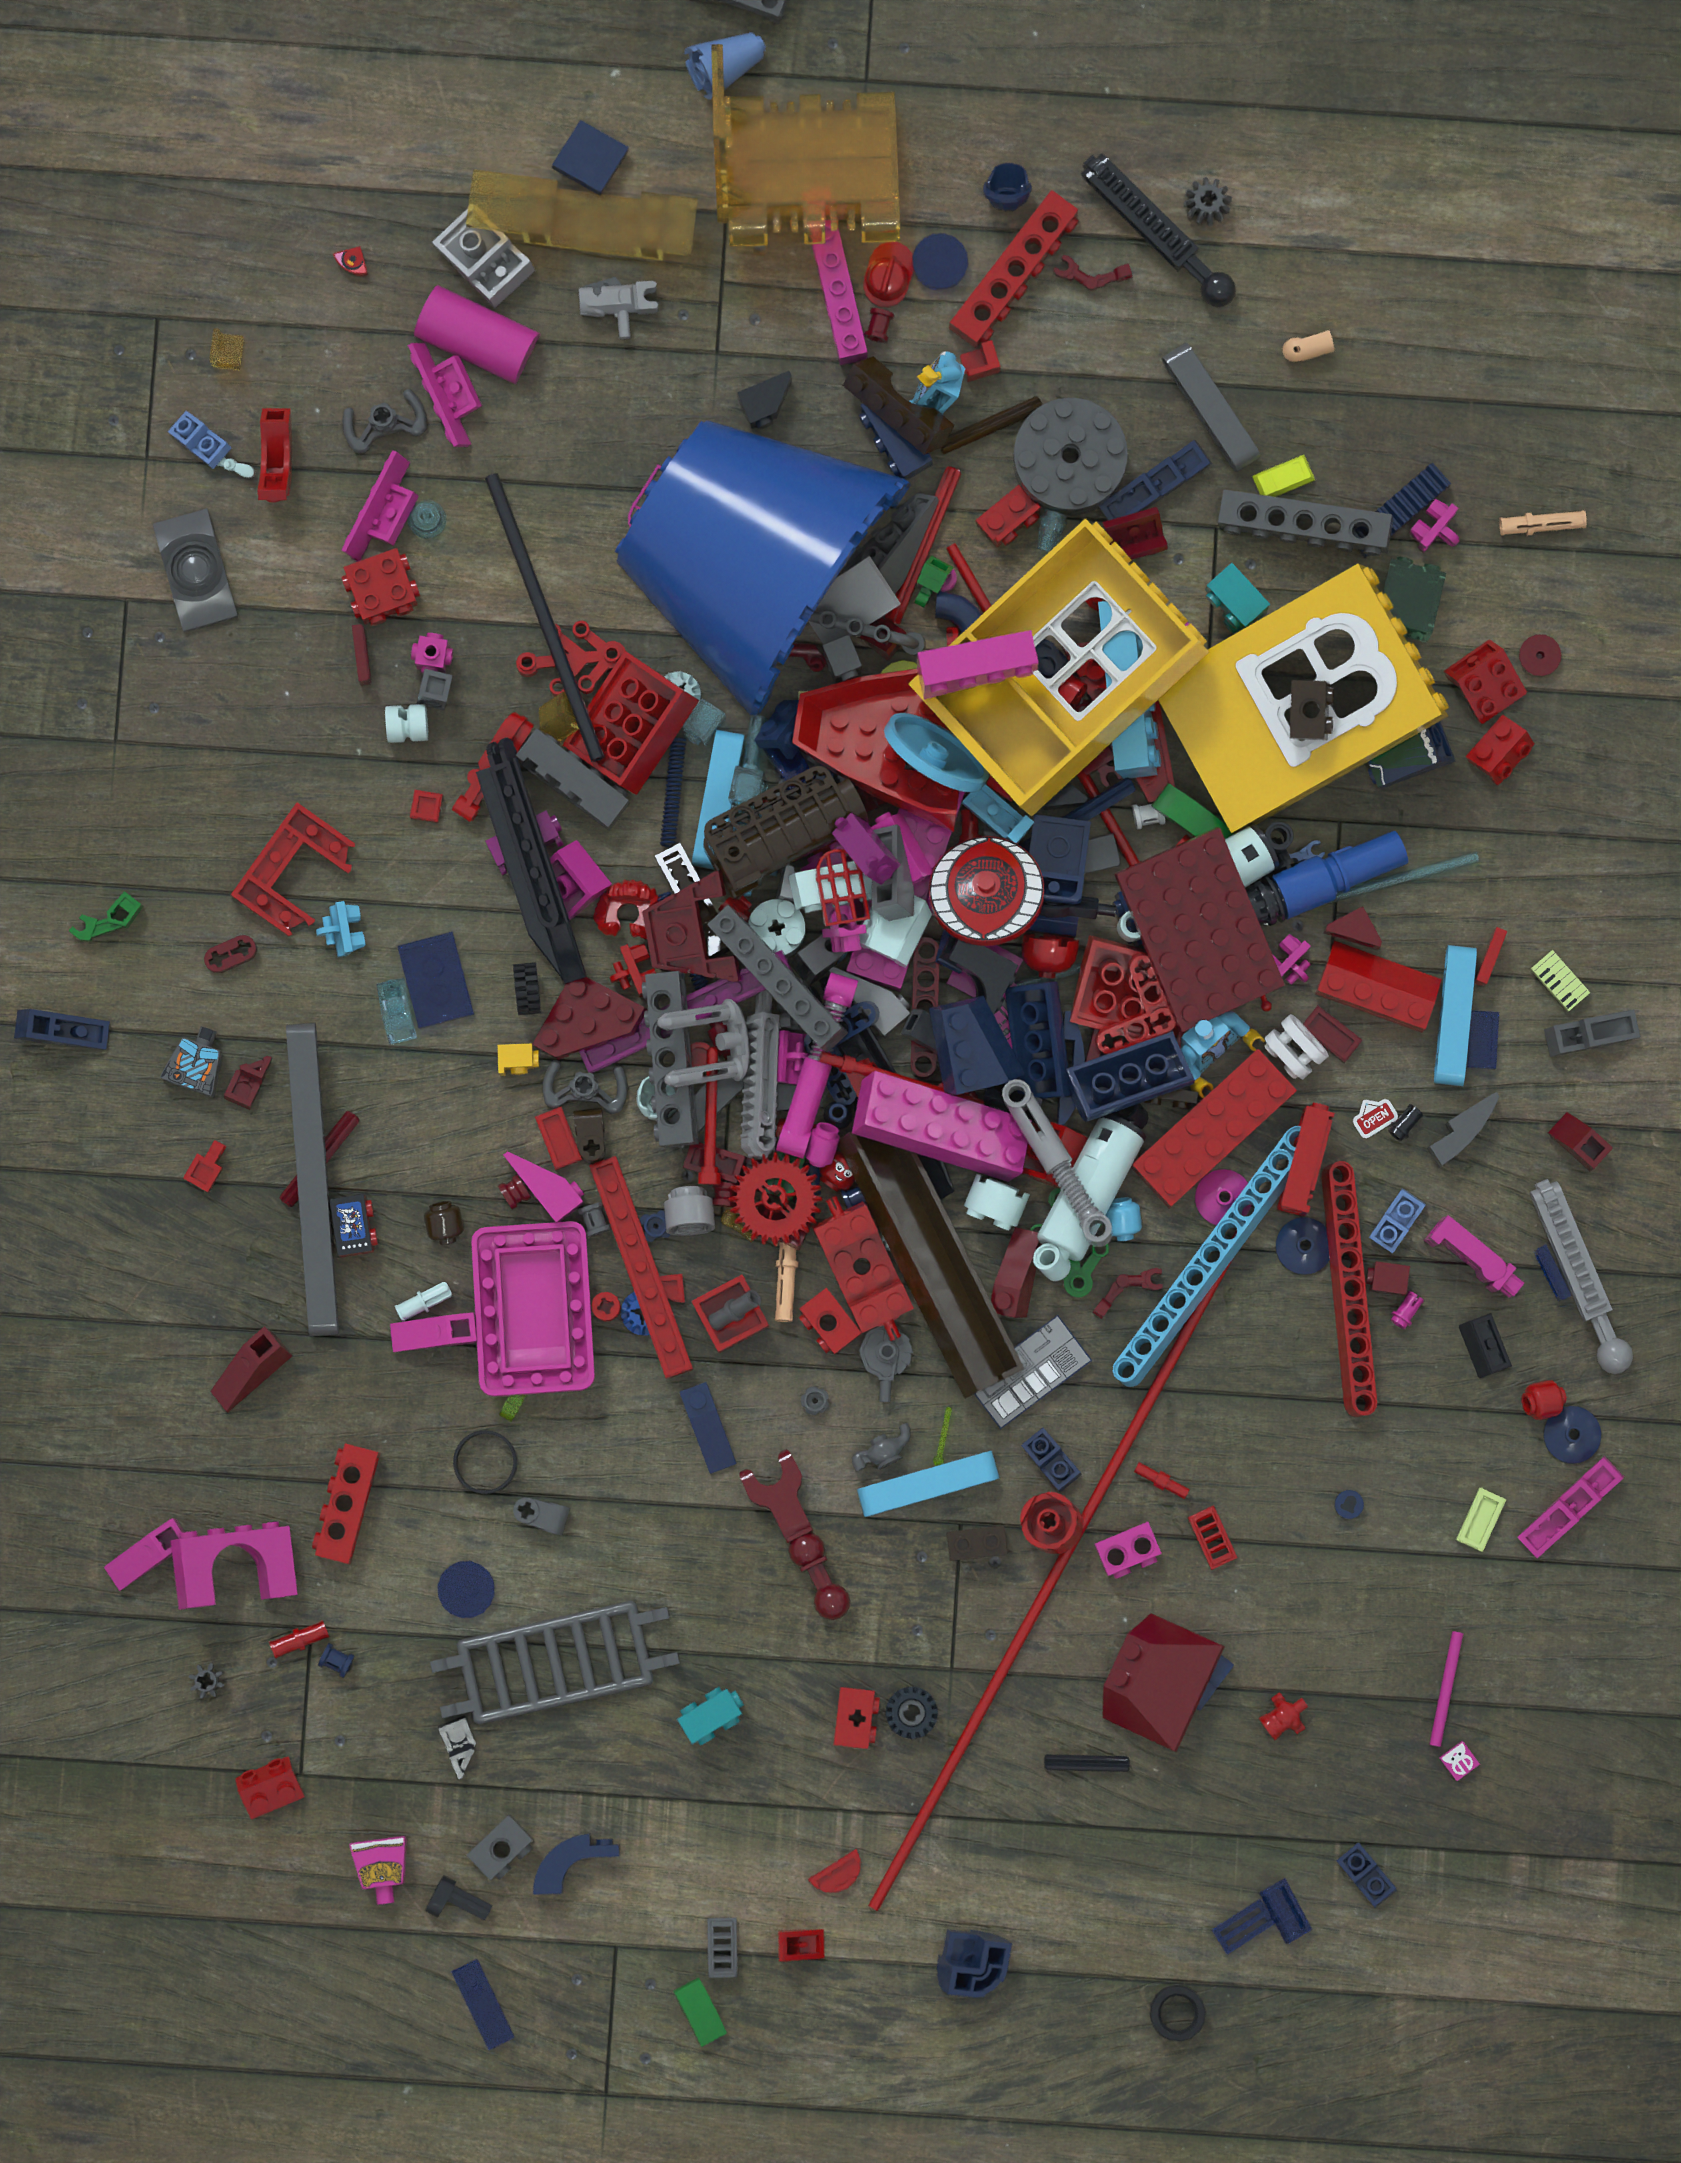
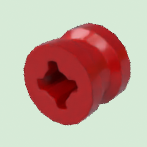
[591,1292,621,1322]

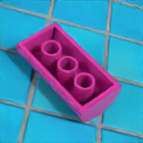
[414,285,540,385]

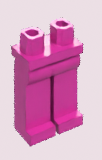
[1424,1215,1524,1298]

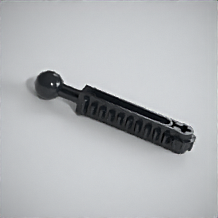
[1081,154,1236,307]

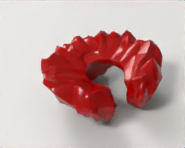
[593,879,661,939]

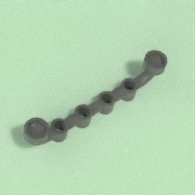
[809,611,926,656]

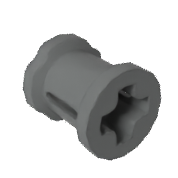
[578,1202,611,1238]

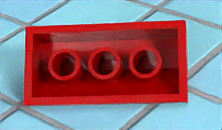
[1315,941,1442,1033]

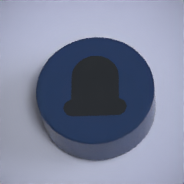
[1334,1490,1364,1519]

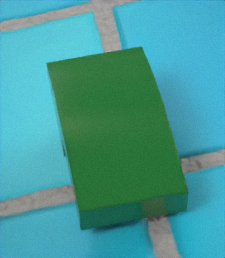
[673,1977,727,2047]

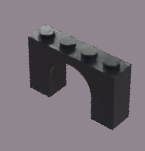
[901,934,1018,1054]

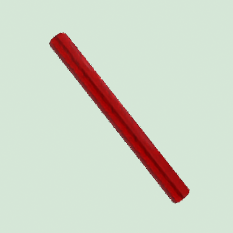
[885,467,961,625]

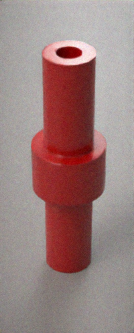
[1134,1462,1190,1499]

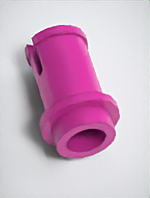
[1391,1291,1424,1329]

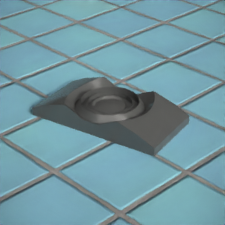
[153,508,238,632]

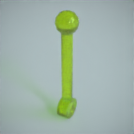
[933,1407,952,1466]

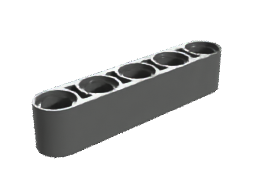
[1161,342,1261,472]

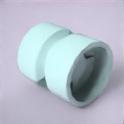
[385,704,428,743]

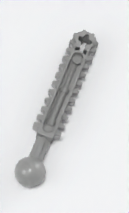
[740,990,781,1160]
[1530,1179,1633,1374]

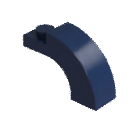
[533,1833,620,1895]

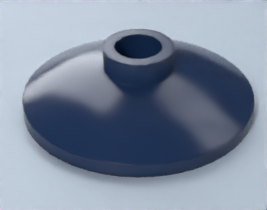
[1276,1217,1330,1275]
[1544,1406,1601,1464]

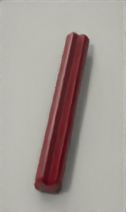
[279,1111,360,1207]

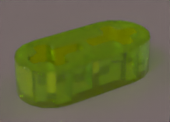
[499,1394,528,1422]

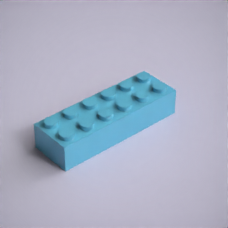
[1098,601,1161,779]

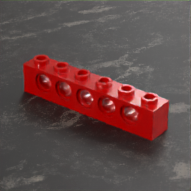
[949,190,1079,348]

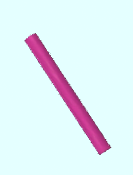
[1429,1631,1464,1747]

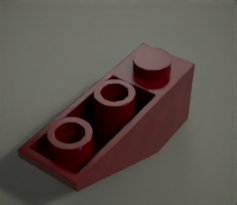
[210,1326,292,1413]

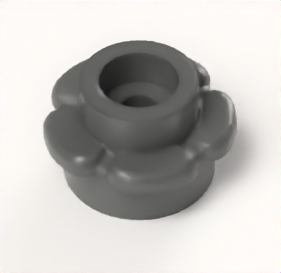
[801,1386,829,1415]

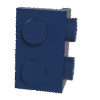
[754,700,800,759]

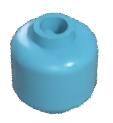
[1105,1197,1142,1241]

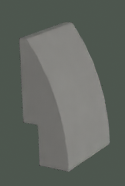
[432,204,535,308]
[808,556,901,645]

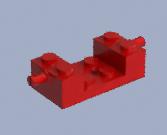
[812,1196,914,1341]

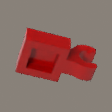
[183,1140,227,1193]

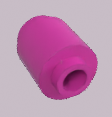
[805,1122,840,1167]

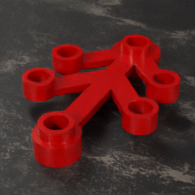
[516,620,626,697]

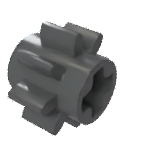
[189,1663,225,1699]

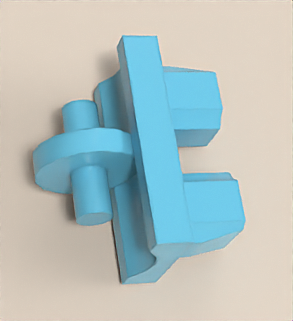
[316,901,365,957]

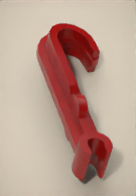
[451,712,534,822]

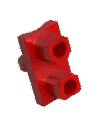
[609,944,656,997]

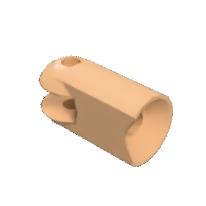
[1283,330,1334,362]

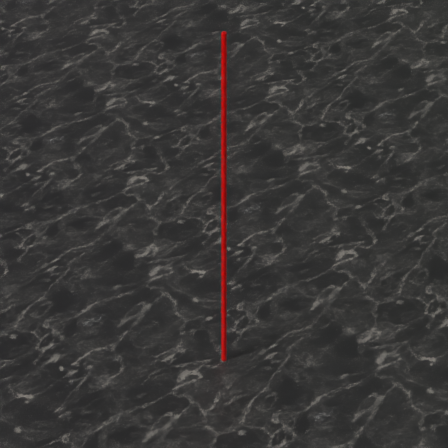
[868,1229,1237,1911]

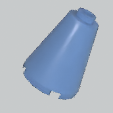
[684,33,766,100]

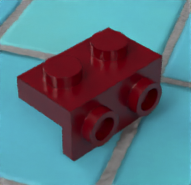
[1102,507,1168,560]

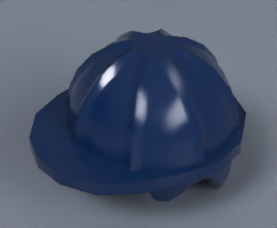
[983,163,1032,212]

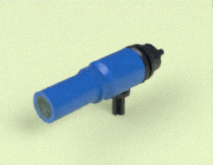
[1246,831,1408,926]

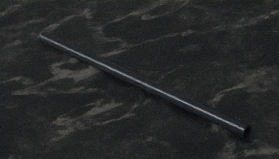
[485,473,605,762]

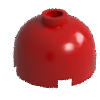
[1022,933,1080,978]

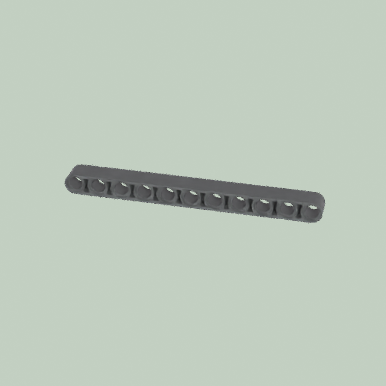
[286,1023,339,1337]

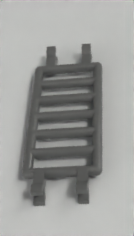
[430,1601,680,1724]

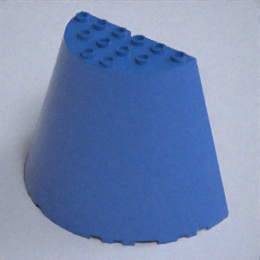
[615,420,911,719]

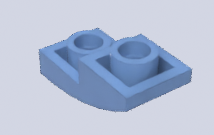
[168,411,231,469]
[1369,1188,1426,1253]

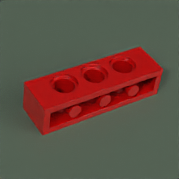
[312,1444,380,1565]

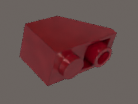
[1548,1112,1613,1172]

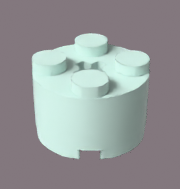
[748,899,805,958]
[964,1174,1030,1230]

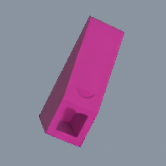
[390,1312,477,1352]
[104,1518,185,1591]

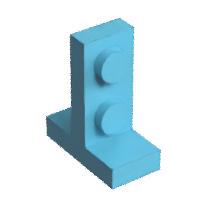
[962,784,1034,844]

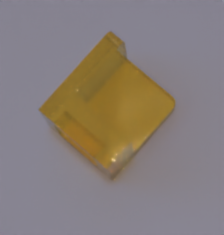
[209,328,244,370]
[539,692,579,741]

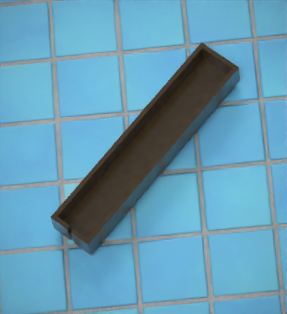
[838,1131,1025,1399]

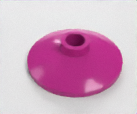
[1195,1169,1251,1226]

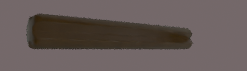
[940,396,1042,454]

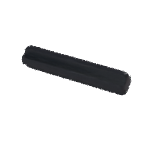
[1044,1754,1130,1772]

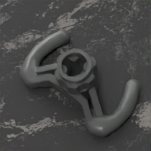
[342,389,427,453]
[543,1060,628,1114]

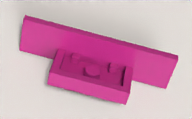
[408,343,482,447]
[342,450,419,562]

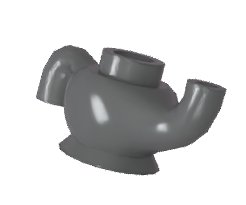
[852,1423,911,1472]

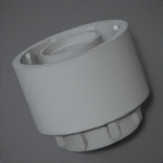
[664,1186,715,1236]

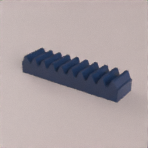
[1353,463,1451,559]

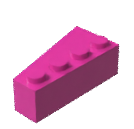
[917,630,1038,700]

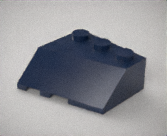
[929,996,1025,1095]

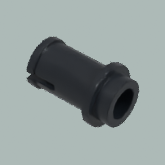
[1388,1104,1424,1141]

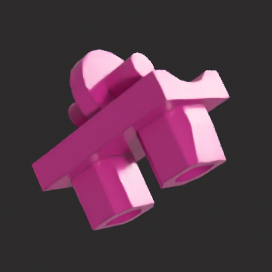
[1272,934,1311,985]
[777,1030,811,1086]

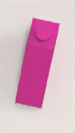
[503,1151,585,1223]

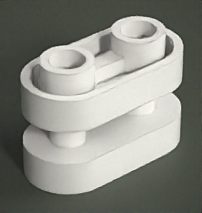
[1265,1014,1329,1079]

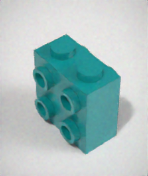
[677,1686,744,1746]

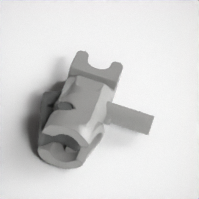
[579,277,658,339]

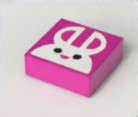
[1439,1741,1480,1781]

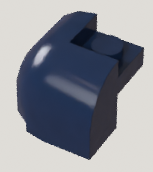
[937,1929,1012,1997]

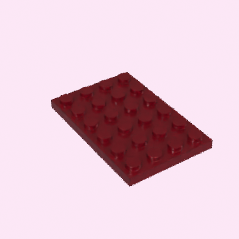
[1114,827,1285,1032]

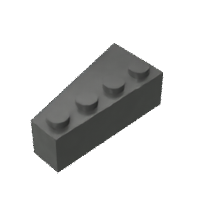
[516,728,630,831]

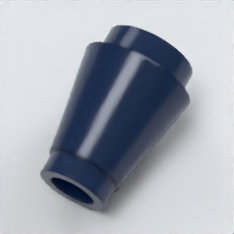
[824,1101,852,1129]

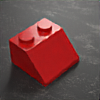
[1022,1122,1088,1189]

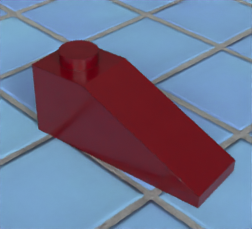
[991,1227,1041,1318]

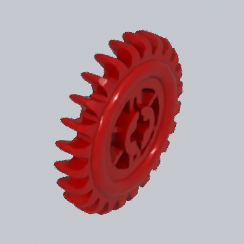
[728,1152,823,1247]

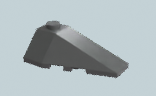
[838,493,939,595]

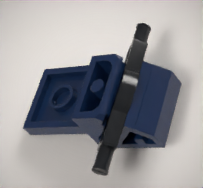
[1026,814,1116,938]

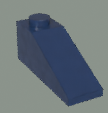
[14,1009,110,1050]
[679,1382,737,1474]

